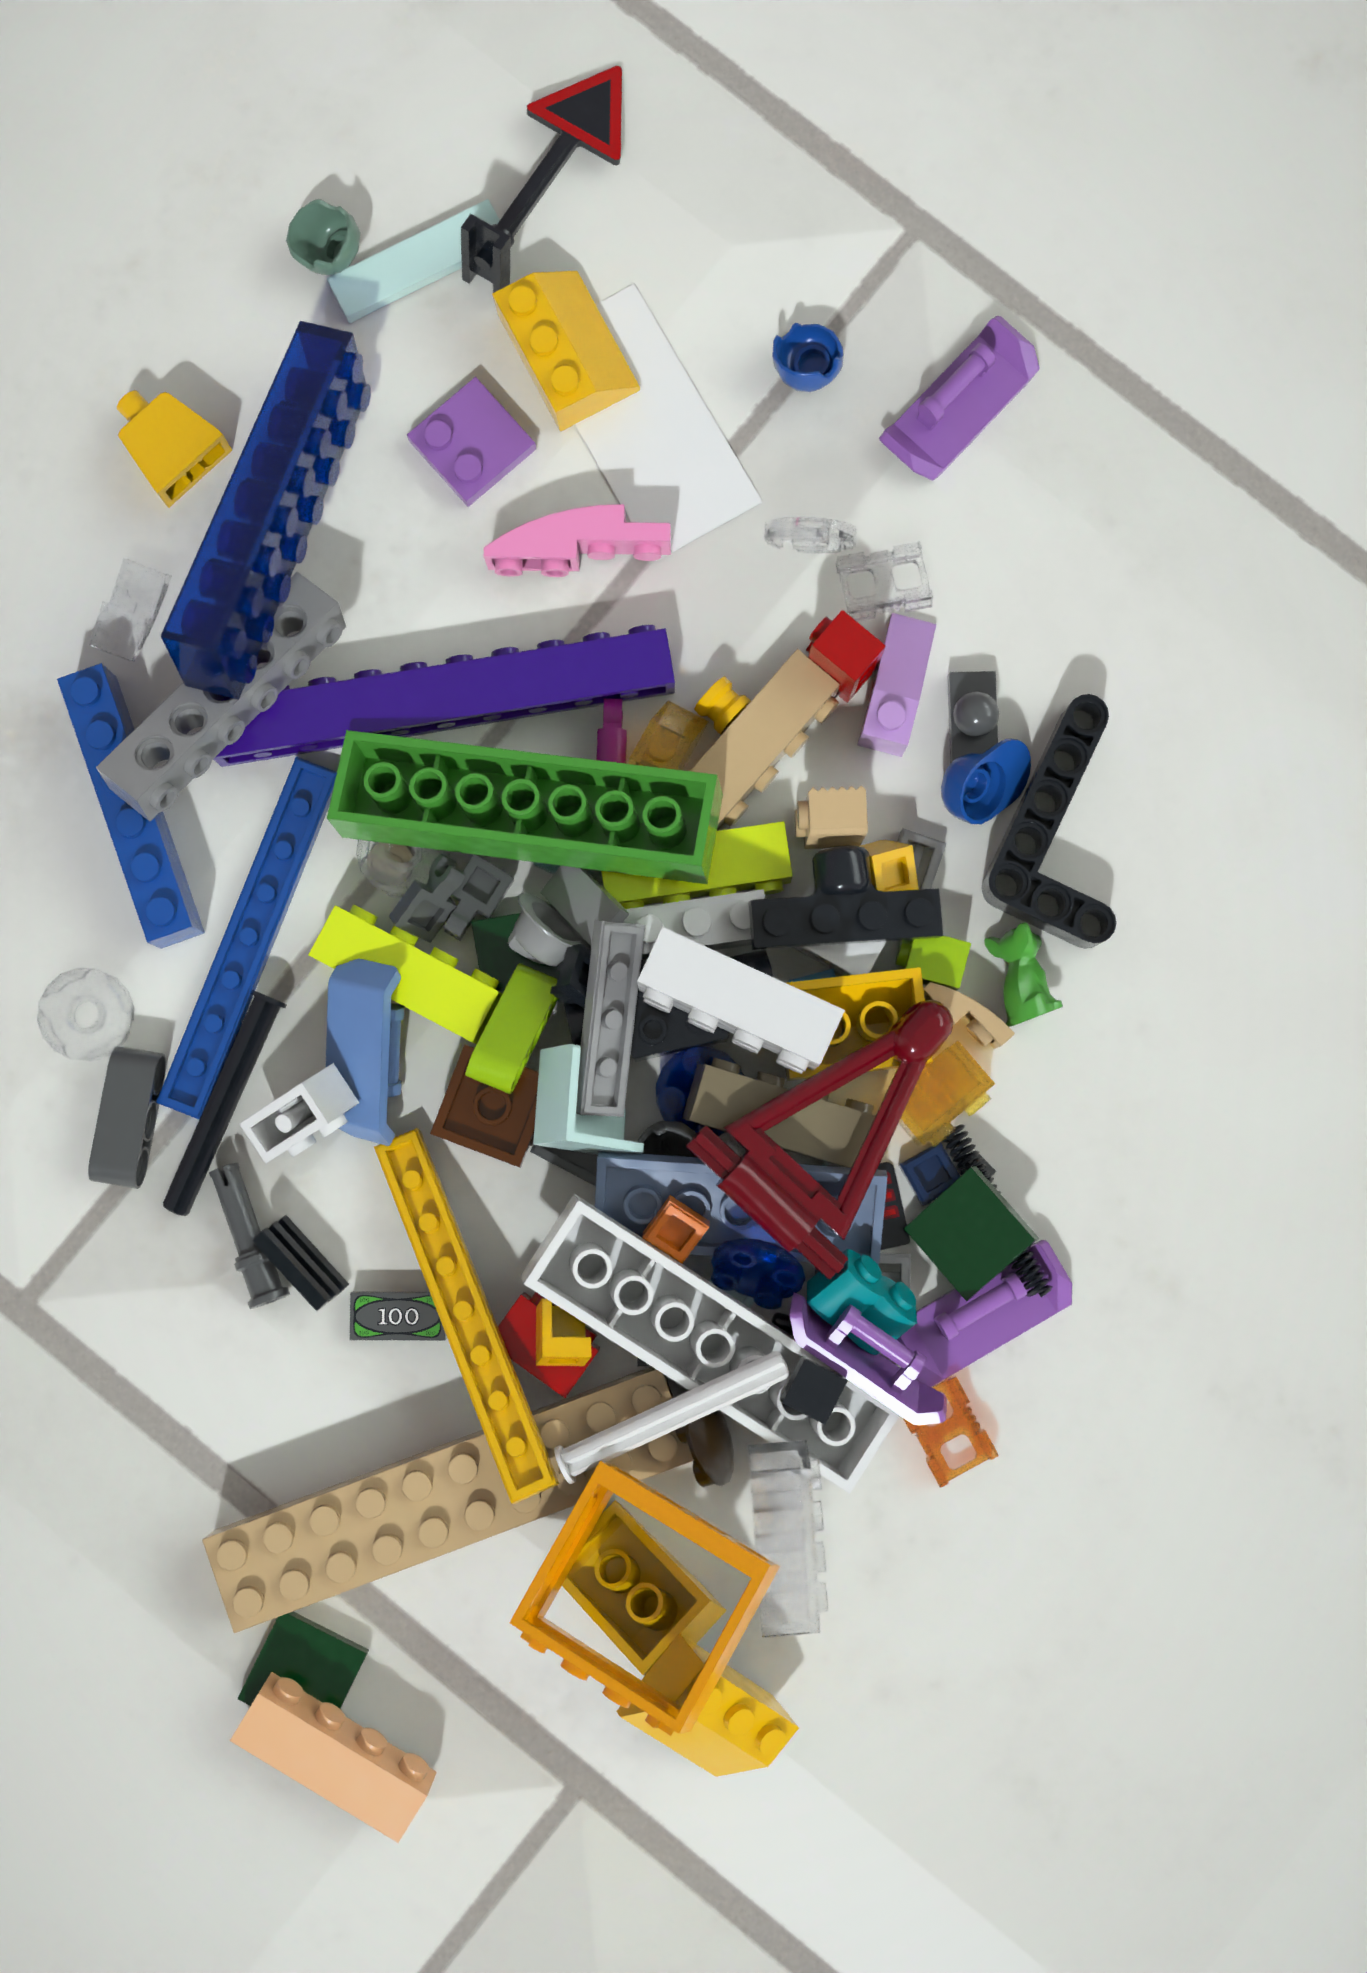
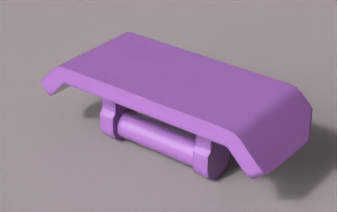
[879,316,1040,481]
[897,1240,1072,1387]
[790,1292,947,1425]

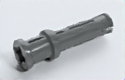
[209,1163,290,1309]

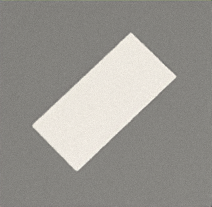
[574,284,762,562]

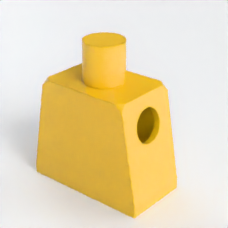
[117,390,232,508]

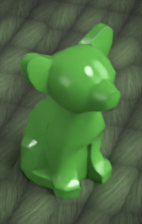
[984,922,1063,1027]

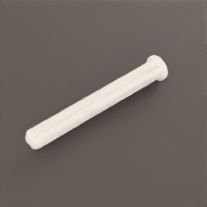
[554,1351,789,1484]

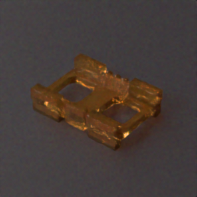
[902,1375,999,1488]

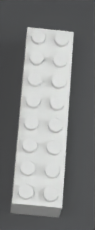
[521,1194,900,1494]

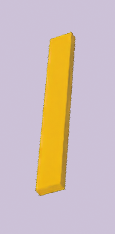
[374,1128,560,1504]

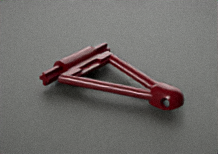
[686,1000,953,1279]

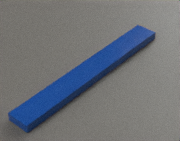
[156,757,337,1120]

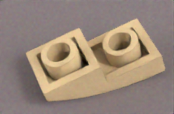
[923,982,1015,1049]

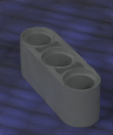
[88,1046,166,1189]

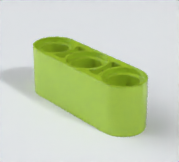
[465,963,558,1094]

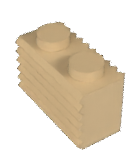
[794,786,868,849]

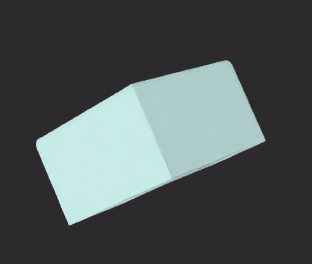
[533,1044,644,1155]

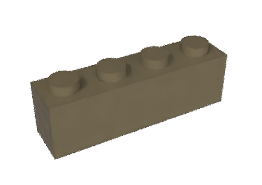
[682,1058,876,1168]

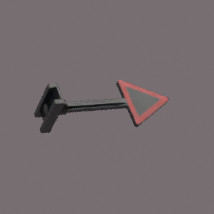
[461,66,622,293]

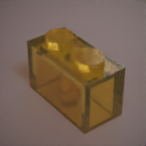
[898,1041,995,1147]

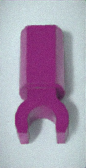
[596,699,627,764]

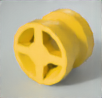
[694,676,751,735]

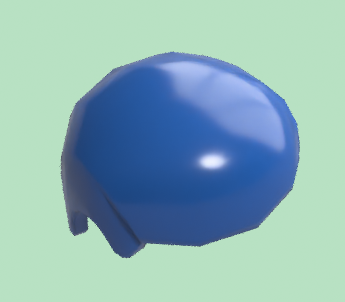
[772,323,844,392]

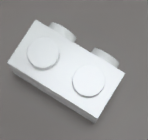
[239,1063,359,1164]

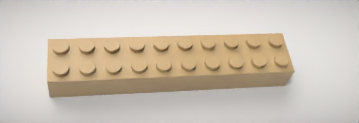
[202,1366,694,1633]

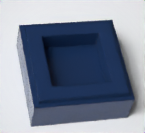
[898,1142,961,1206]

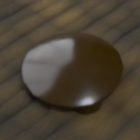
[675,1410,734,1487]

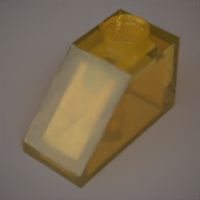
[628,700,709,770]

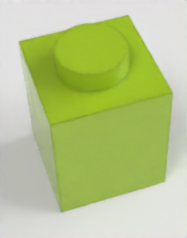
[895,935,971,991]

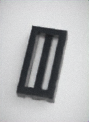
[253,1215,349,1311]

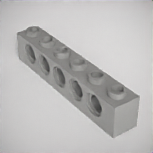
[96,572,346,821]

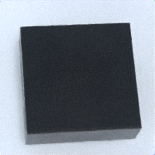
[779,1356,848,1425]

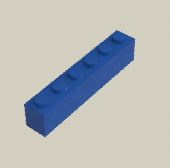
[57,663,205,949]

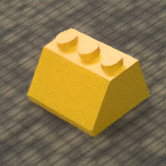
[492,271,640,432]
[785,967,933,1081]
[616,1633,799,1777]

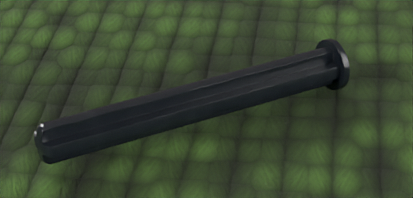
[163,990,287,1216]

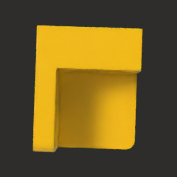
[859,840,919,892]
[536,1299,591,1366]

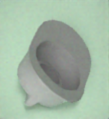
[508,893,591,966]

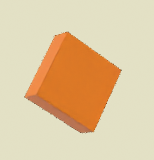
[642,1195,710,1264]

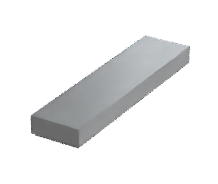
[576,920,645,1117]

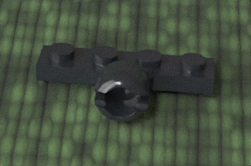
[748,845,943,950]

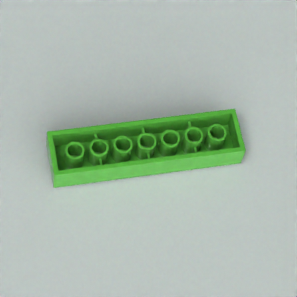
[327,730,723,884]

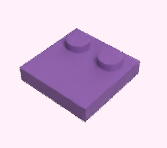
[407,376,536,507]

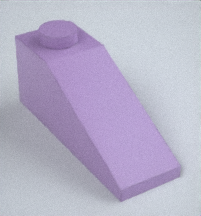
[857,613,936,757]

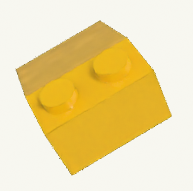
[562,1500,727,1676]

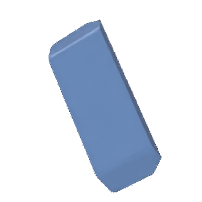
[326,958,405,1146]

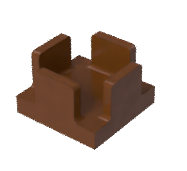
[430,1044,539,1168]

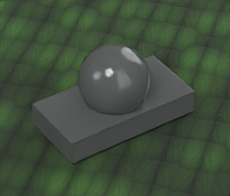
[947,671,999,764]

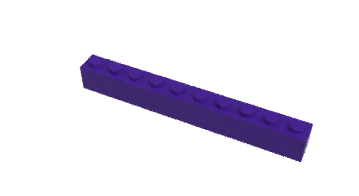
[213,625,675,767]

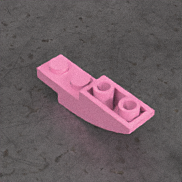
[483,504,671,577]

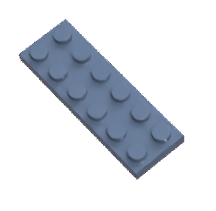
[595,1151,888,1266]

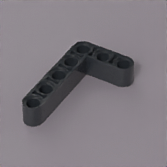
[981,694,1117,949]

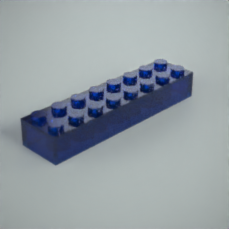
[161,321,371,700]

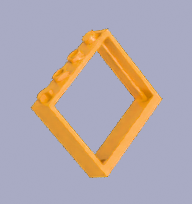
[509,1461,780,1736]

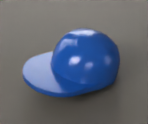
[941,738,1031,824]

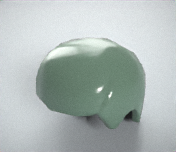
[286,199,361,275]

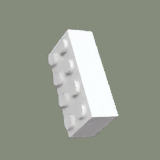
[637,927,845,1074]

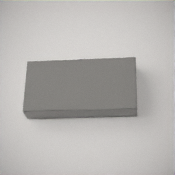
[540,866,629,947]

